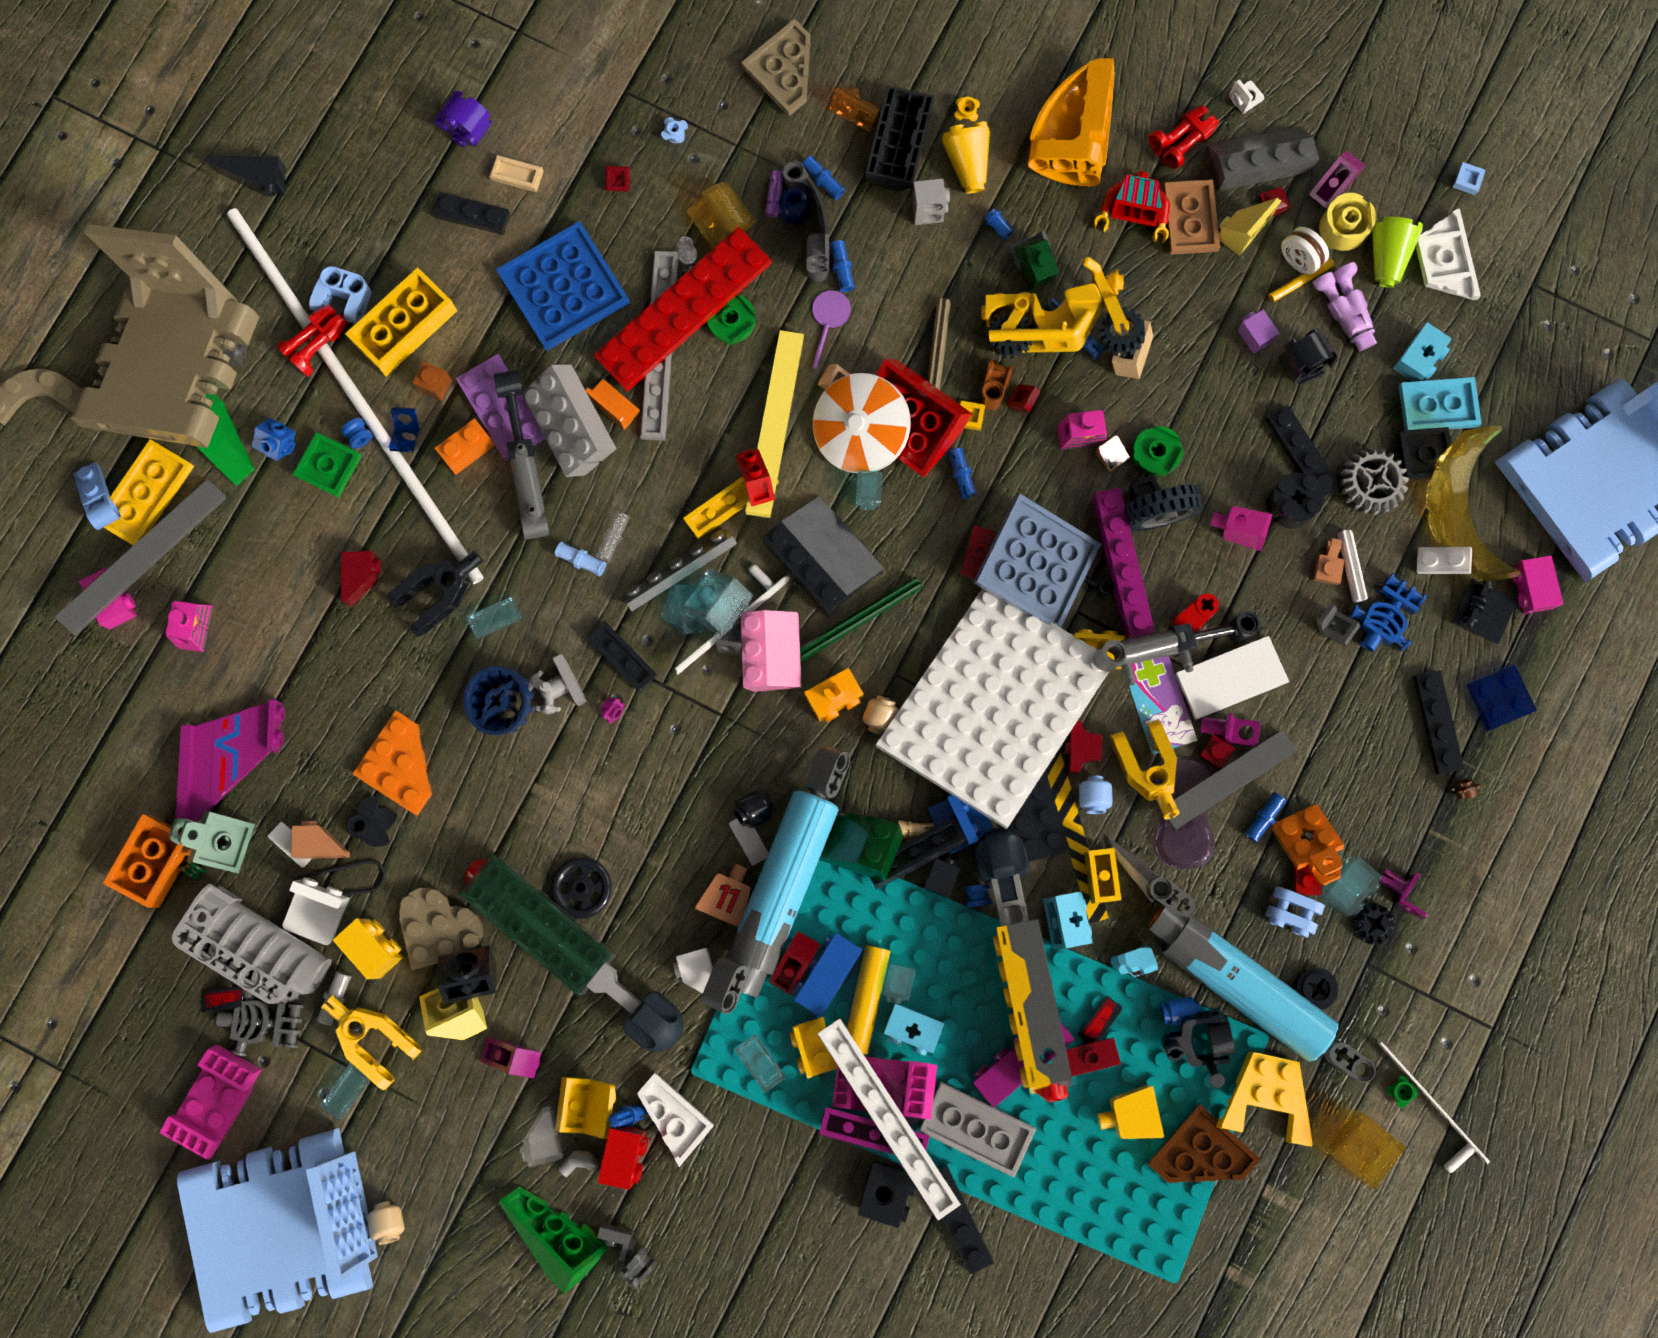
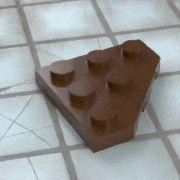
[1147,1103,1261,1183]

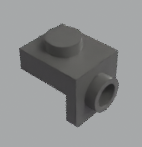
[1317,603,1360,646]

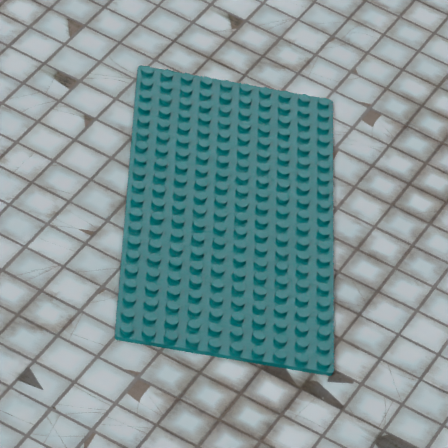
[691,860,1269,1283]

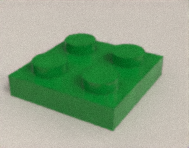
[293,432,362,499]

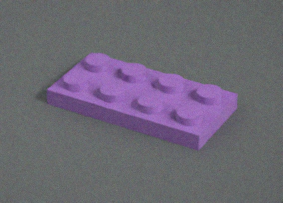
[456,354,545,461]

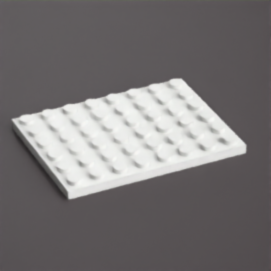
[876,588,1113,829]

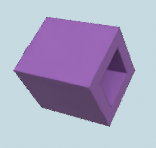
[1237,310,1280,354]

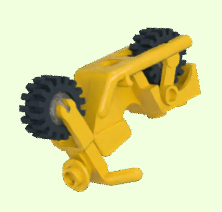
[981,257,1146,359]

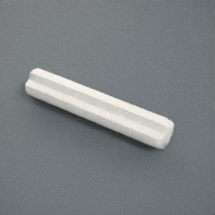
[1338,530,1368,603]

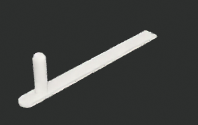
[675,564,790,675]
[1376,1040,1490,1173]

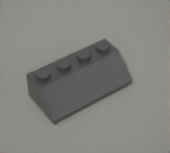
[1207,126,1319,191]

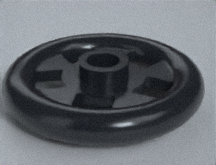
[551,857,612,919]

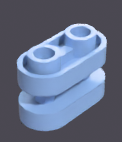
[1265,886,1325,938]

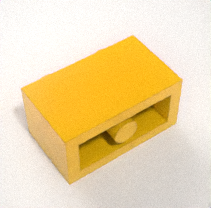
[1084,848,1121,904]

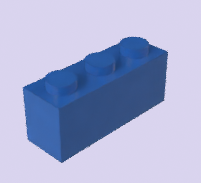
[793,933,863,1017]

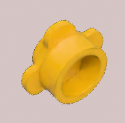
[954,97,980,122]

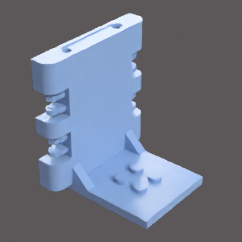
[1495,379,1658,582]
[177,1128,378,1333]

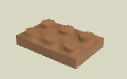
[1163,180,1220,255]

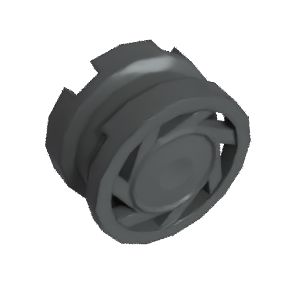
[617,1246,659,1291]

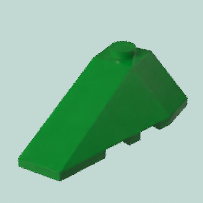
[196,394,255,486]
[499,1186,609,1294]

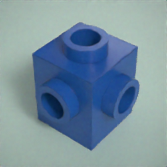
[252,418,295,461]

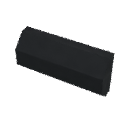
[865,85,934,191]

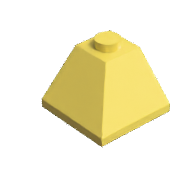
[1218,198,1281,256]
[419,988,487,1040]

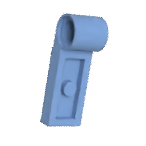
[73,462,121,530]

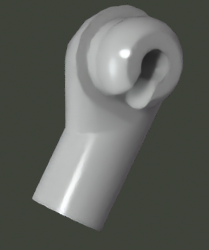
[558,1151,598,1177]

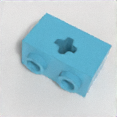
[1393,322,1452,382]
[1043,892,1092,950]
[883,1003,945,1056]

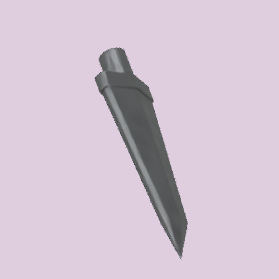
[1108,836,1174,903]

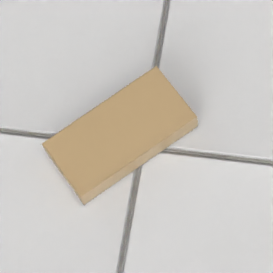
[489,155,544,193]

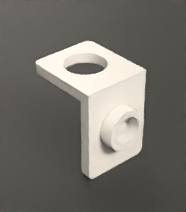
[1229,79,1264,114]

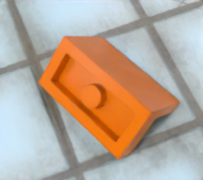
[585,379,641,430]

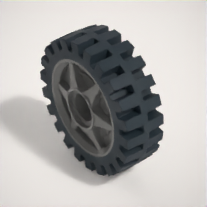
[1125,484,1203,531]

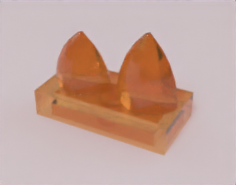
[830,86,880,132]

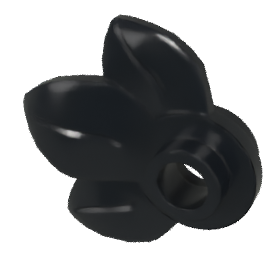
[346,796,398,847]

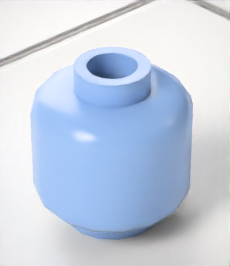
[1079,776,1113,814]

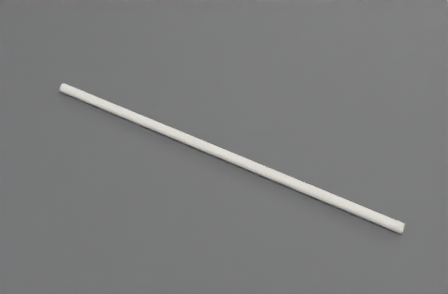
[227,208,484,584]

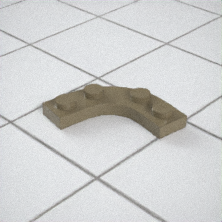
[0,369,83,425]

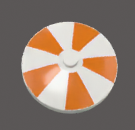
[813,373,910,474]

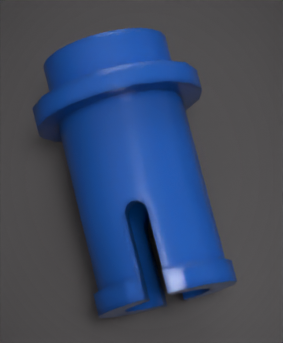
[984,209,1015,241]

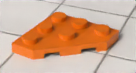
[353,710,432,816]

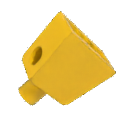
[1097,1084,1164,1139]

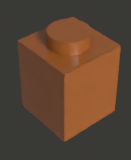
[413,361,452,402]

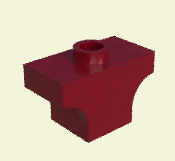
[960,525,997,579]
[1063,721,1102,774]
[1066,1037,1121,1077]

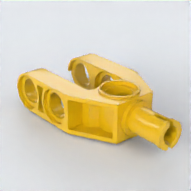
[1110,719,1180,819]
[321,995,422,1090]

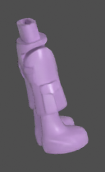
[1313,262,1377,352]

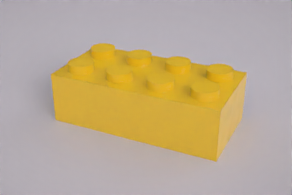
[345,267,457,377]

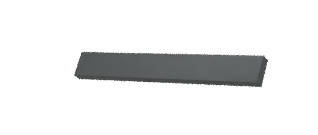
[54,479,227,636]

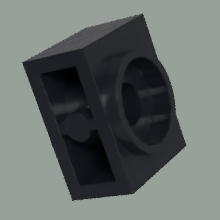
[437,945,496,1005]
[857,1159,916,1228]

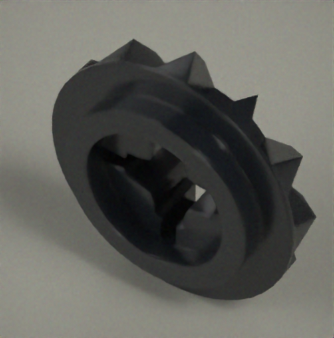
[1353,903,1396,945]
[1295,968,1338,1010]

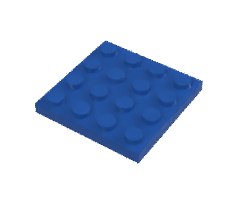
[496,221,630,352]

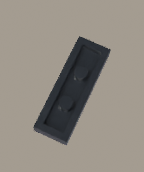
[433,192,510,235]
[587,621,658,693]

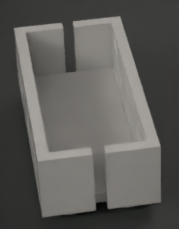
[522,365,616,477]

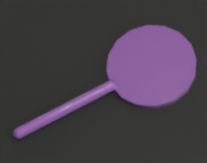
[812,290,851,369]

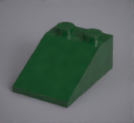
[819,812,903,882]

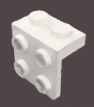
[283,877,350,945]

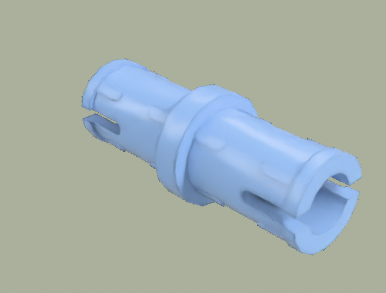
[555,541,606,576]

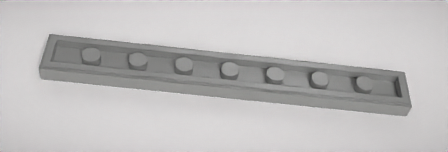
[640,251,679,441]

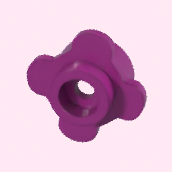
[600,697,625,724]

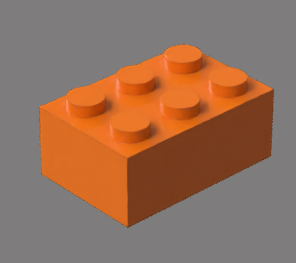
[103,814,191,908]

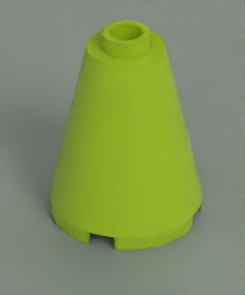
[1372,217,1423,288]

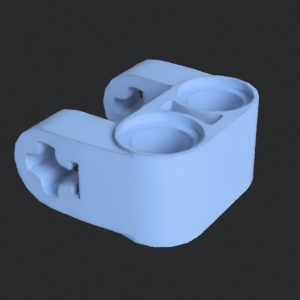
[309,267,371,324]

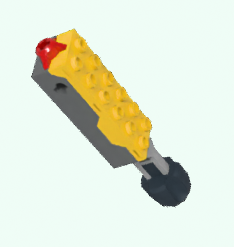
[975,829,1073,1102]

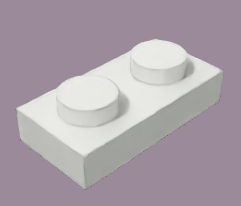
[1417,547,1472,574]

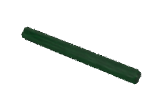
[800,577,922,663]

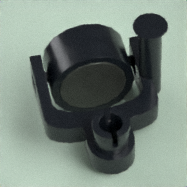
[1161,1007,1235,1088]

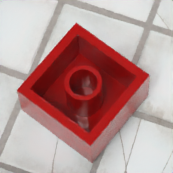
[598,1126,650,1190]

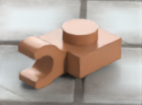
[1313,538,1345,585]

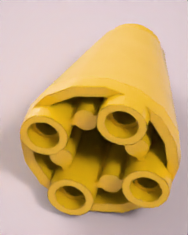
[942,122,990,194]

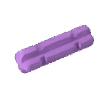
[765,170,783,218]

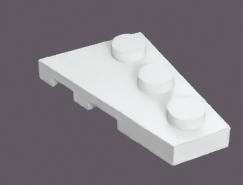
[637,1072,714,1167]

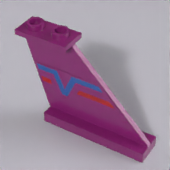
[176,699,285,829]

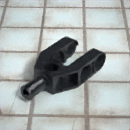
[387,550,484,637]

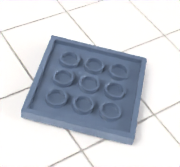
[973,494,1101,628]

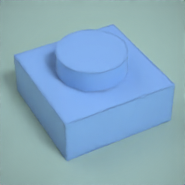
[1452,162,1486,195]

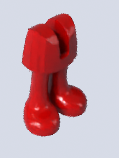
[1148,105,1219,169]
[275,304,347,377]

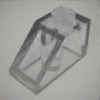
[521,1105,564,1168]

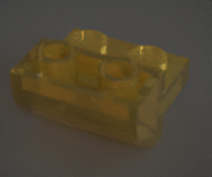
[686,182,756,249]

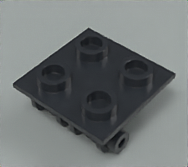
[1452,578,1518,644]

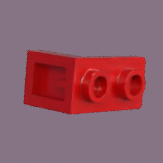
[735,449,775,507]

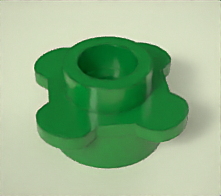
[1386,1075,1418,1108]

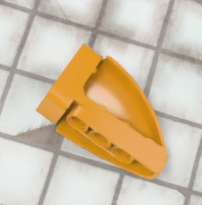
[1028,58,1114,187]

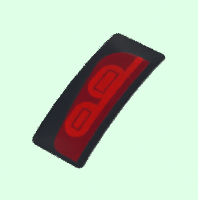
[201,987,243,1012]
[1077,996,1123,1042]

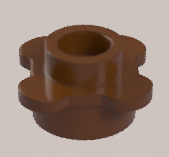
[1450,779,1481,799]

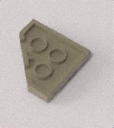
[741,19,811,116]

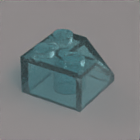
[679,569,754,636]

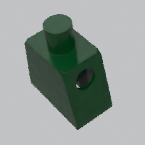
[1014,238,1059,291]

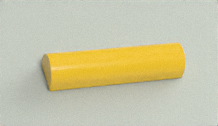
[847,945,891,1055]

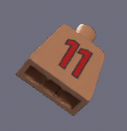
[695,863,752,927]

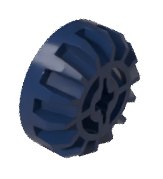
[464,666,534,735]

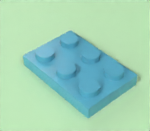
[1399,377,1482,432]

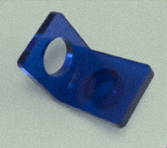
[389,407,420,452]

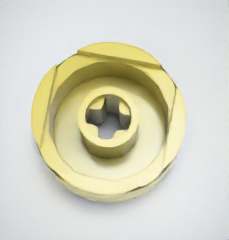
[1319,193,1376,251]

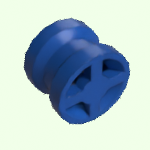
[341,418,373,449]
[965,884,993,908]

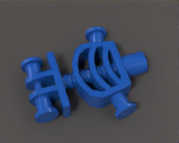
[1349,572,1427,652]

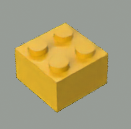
[333,918,404,979]

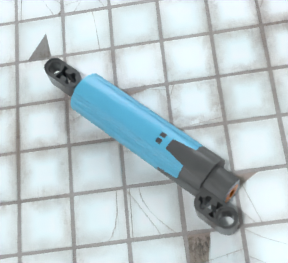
[702,745,850,1014]
[1145,877,1376,1083]

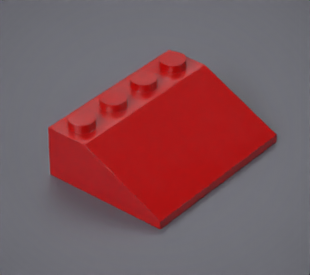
[875,359,972,477]

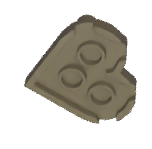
[399,888,484,970]

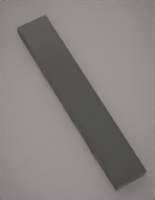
[1159,730,1297,831]

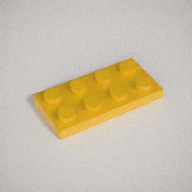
[103,439,194,546]

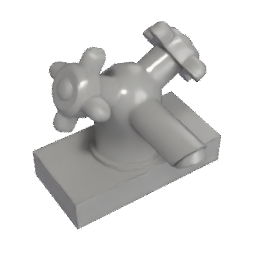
[528,654,587,714]

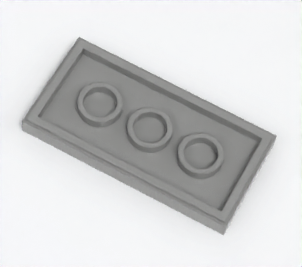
[918,1081,1036,1178]

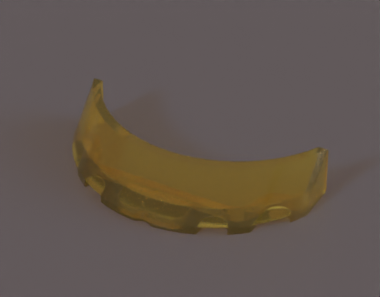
[1426,425,1521,581]

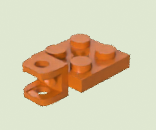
[1271,804,1344,885]

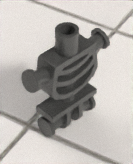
[216,989,304,1056]

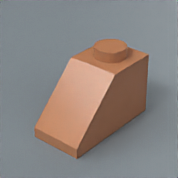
[291,821,350,859]

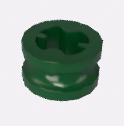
[179,857,207,881]

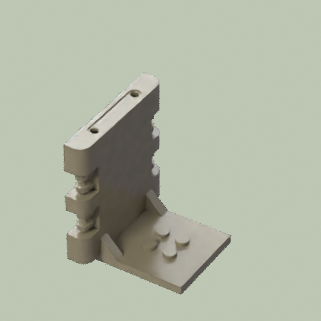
[71,224,260,448]

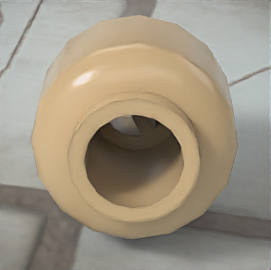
[862,695,899,735]
[366,1201,405,1245]

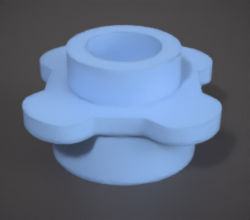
[661,117,688,143]

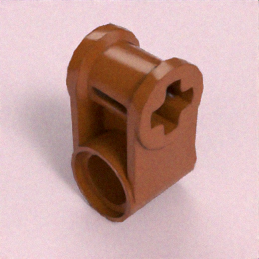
[980,359,1014,410]

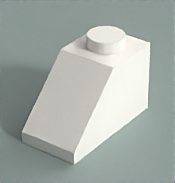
[673,948,713,993]

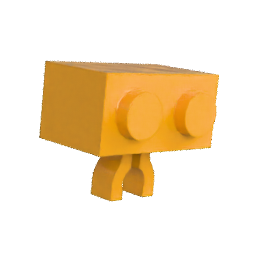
[804,668,864,722]

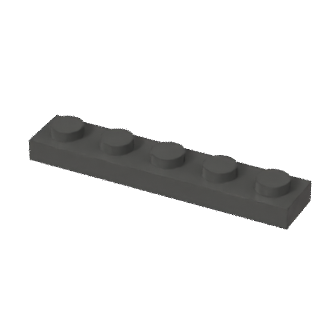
[622,529,737,611]

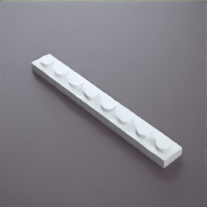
[818,1019,961,1220]

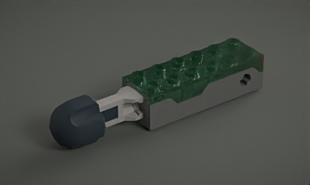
[459,854,683,1052]

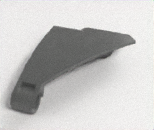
[783,161,829,282]

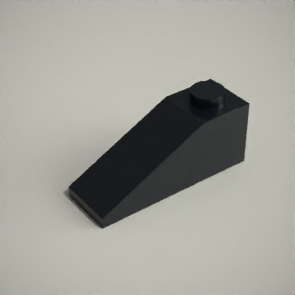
[206,156,286,197]

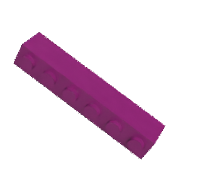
[1091,488,1155,640]

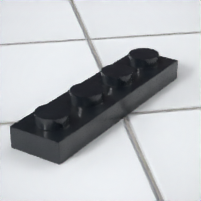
[1265,405,1341,498]
[1413,670,1464,775]
[870,817,967,890]
[937,1164,994,1274]

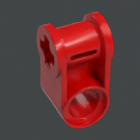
[1171,593,1219,632]

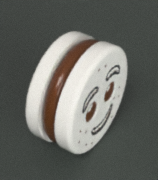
[1281,227,1329,275]

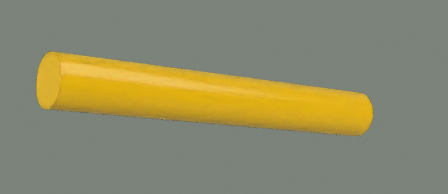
[1268,258,1335,302]

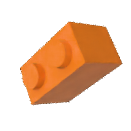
[435,418,495,475]

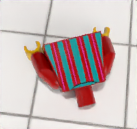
[1094,171,1170,243]

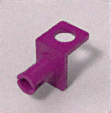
[1201,713,1260,747]
[1378,868,1428,920]

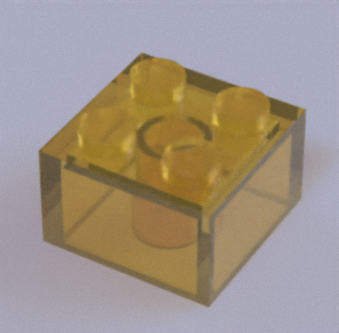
[1323,1110,1407,1190]

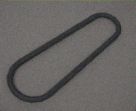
[290,859,386,897]

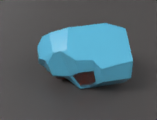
[1110,945,1158,977]

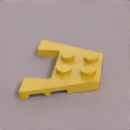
[1217,1052,1312,1147]

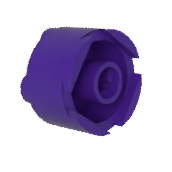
[434,90,493,148]

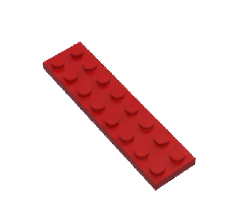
[594,227,772,392]

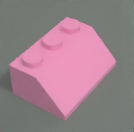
[741,610,801,692]

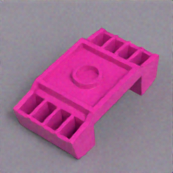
[160,1044,262,1160]
[832,1057,937,1120]

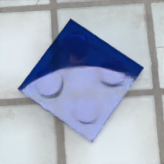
[1466,665,1537,731]

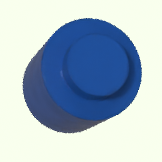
[1160,997,1201,1026]

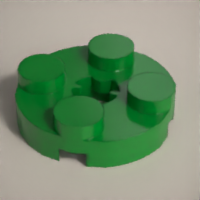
[707,295,756,345]
[1132,426,1183,477]

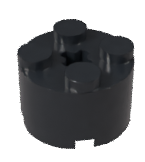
[1279,328,1339,385]
[1266,473,1324,529]

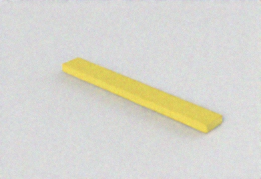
[745,330,804,518]

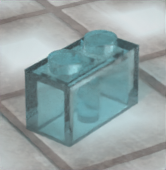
[1319,856,1383,917]

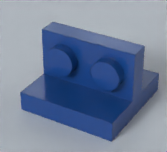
[927,795,993,855]

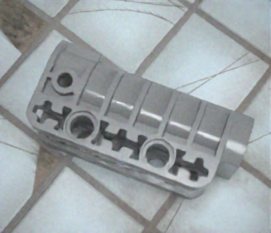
[172,884,331,1004]

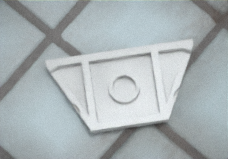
[1415,209,1481,300]

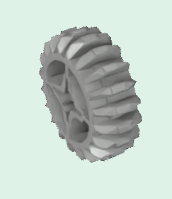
[1339,448,1409,515]

